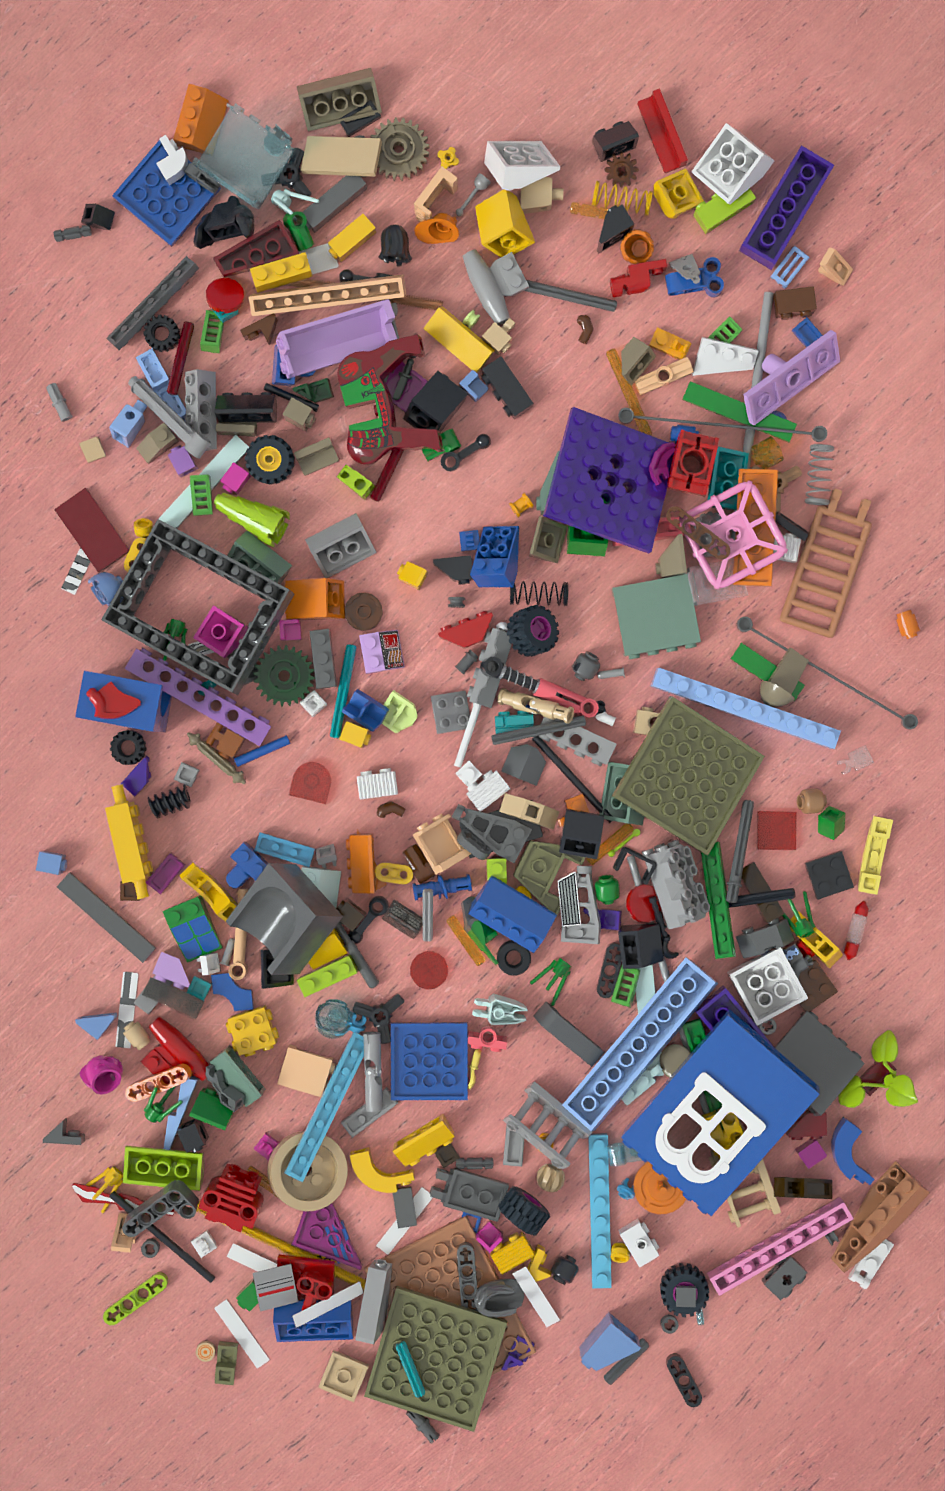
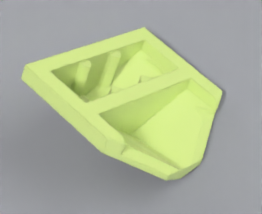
[382,690,418,733]

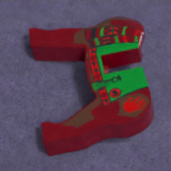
[337,334,444,465]

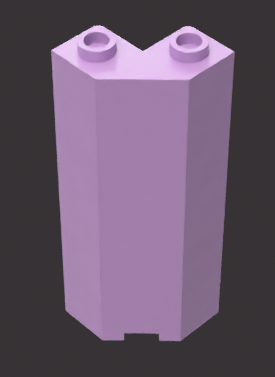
[276,299,397,379]

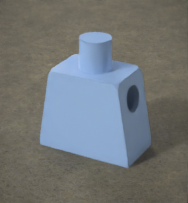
[109,400,147,448]

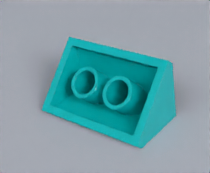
[708,446,749,510]

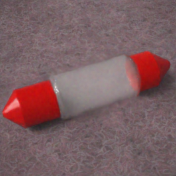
[843,901,869,960]

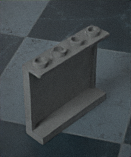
[775,1011,865,1116]

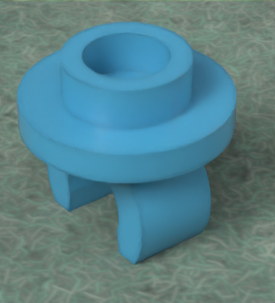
[347,1012,366,1033]
[617,1178,635,1200]

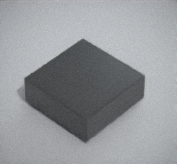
[676,1286,696,1307]

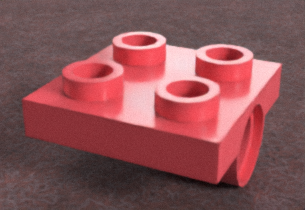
[468,1026,507,1052]

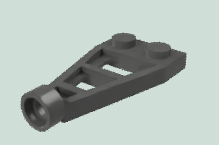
[452,804,532,863]

